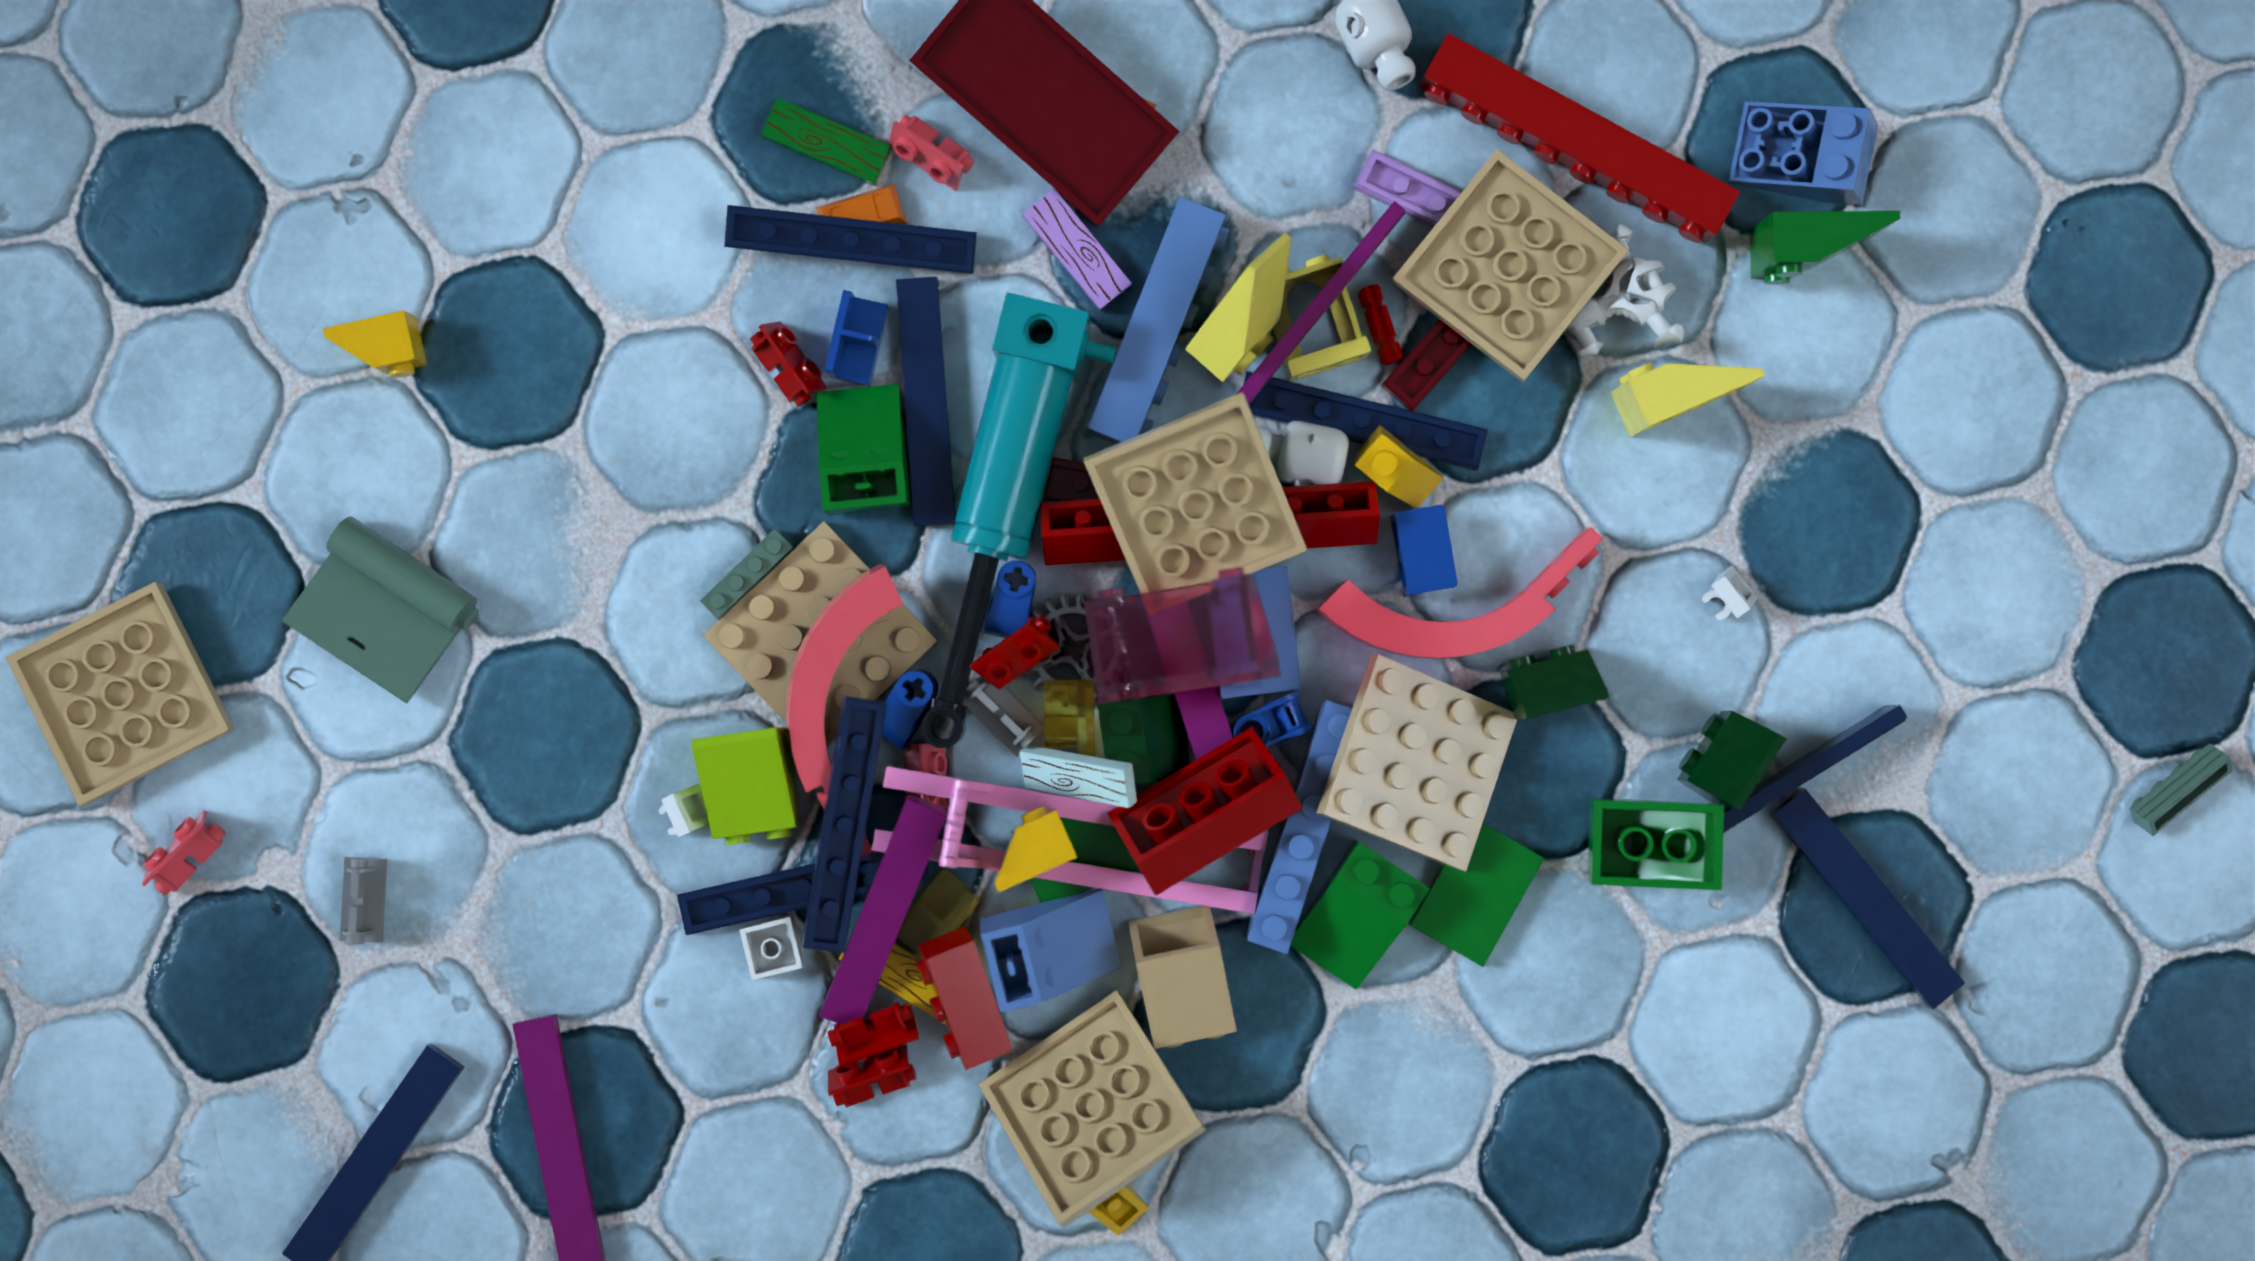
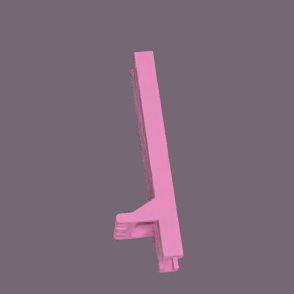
[872,766,1268,914]

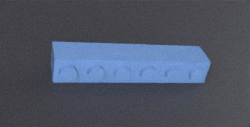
[1088,196,1230,444]
[1244,700,1352,954]

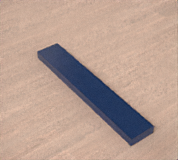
[724,205,977,274]
[896,276,956,527]
[1243,371,1488,471]
[801,695,887,953]
[1723,705,1908,833]
[1770,788,1965,1010]
[677,851,931,935]
[282,1043,465,1261]

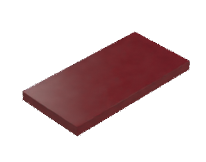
[909,0,1180,227]

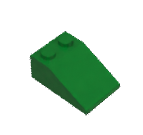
[1750,210,1900,285]
[1587,798,1724,890]
[1290,839,1430,990]

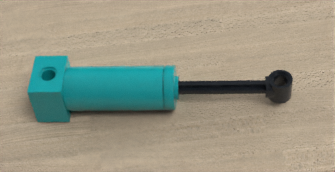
[921,292,1117,748]

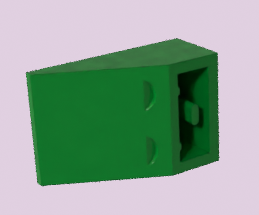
[817,384,911,516]

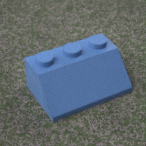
[1207,566,1302,699]

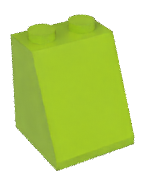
[691,727,802,845]

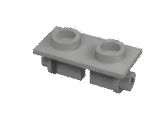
[963,676,1046,757]
[340,857,387,944]

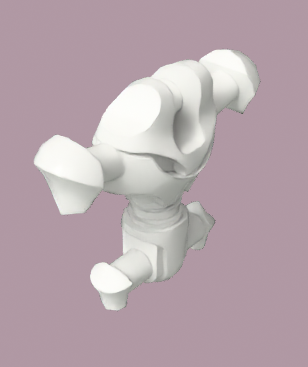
[1566,224,1685,358]

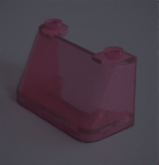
[1084,567,1282,704]

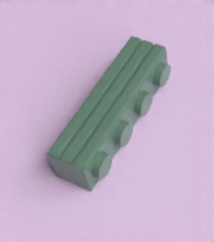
[700,529,795,620]
[2130,743,2233,836]

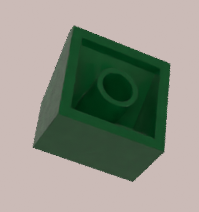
[1500,644,1609,719]
[1098,694,1189,784]
[1677,711,1786,810]

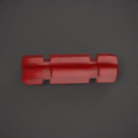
[1358,284,1403,365]

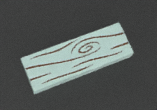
[1019,745,1137,808]

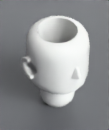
[1334,0,1416,91]
[1257,421,1349,486]

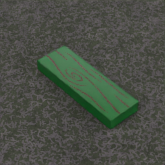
[761,97,892,186]

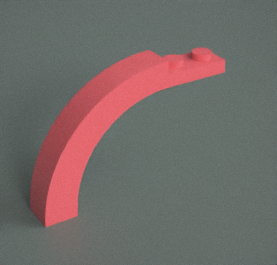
[1316,527,1603,659]
[786,564,903,858]

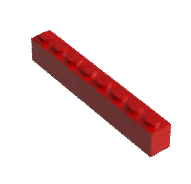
[1419,33,1741,244]
[1040,481,1380,565]

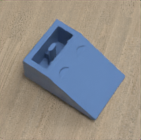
[1729,101,1878,205]
[980,888,1122,1013]

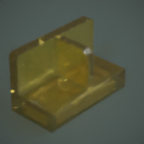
[1043,679,1095,757]
[897,869,983,961]

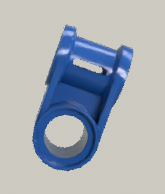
[984,561,1037,638]
[882,670,939,750]
[1231,690,1314,747]

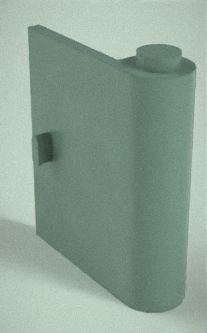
[281,516,479,704]

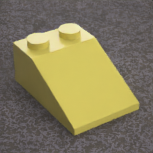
[1185,233,1291,382]
[1610,362,1765,437]

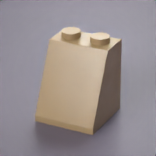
[1128,905,1237,1049]

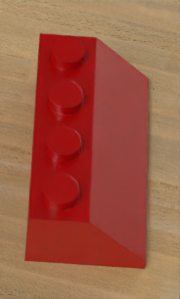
[1107,727,1303,896]

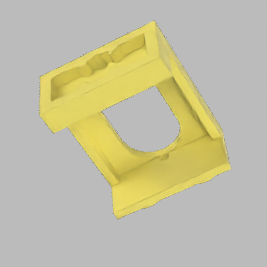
[1272,255,1371,382]

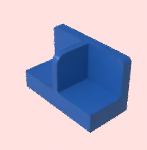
[825,290,889,387]
[1390,505,1458,597]

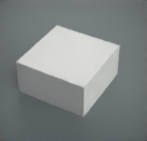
[739,915,806,980]

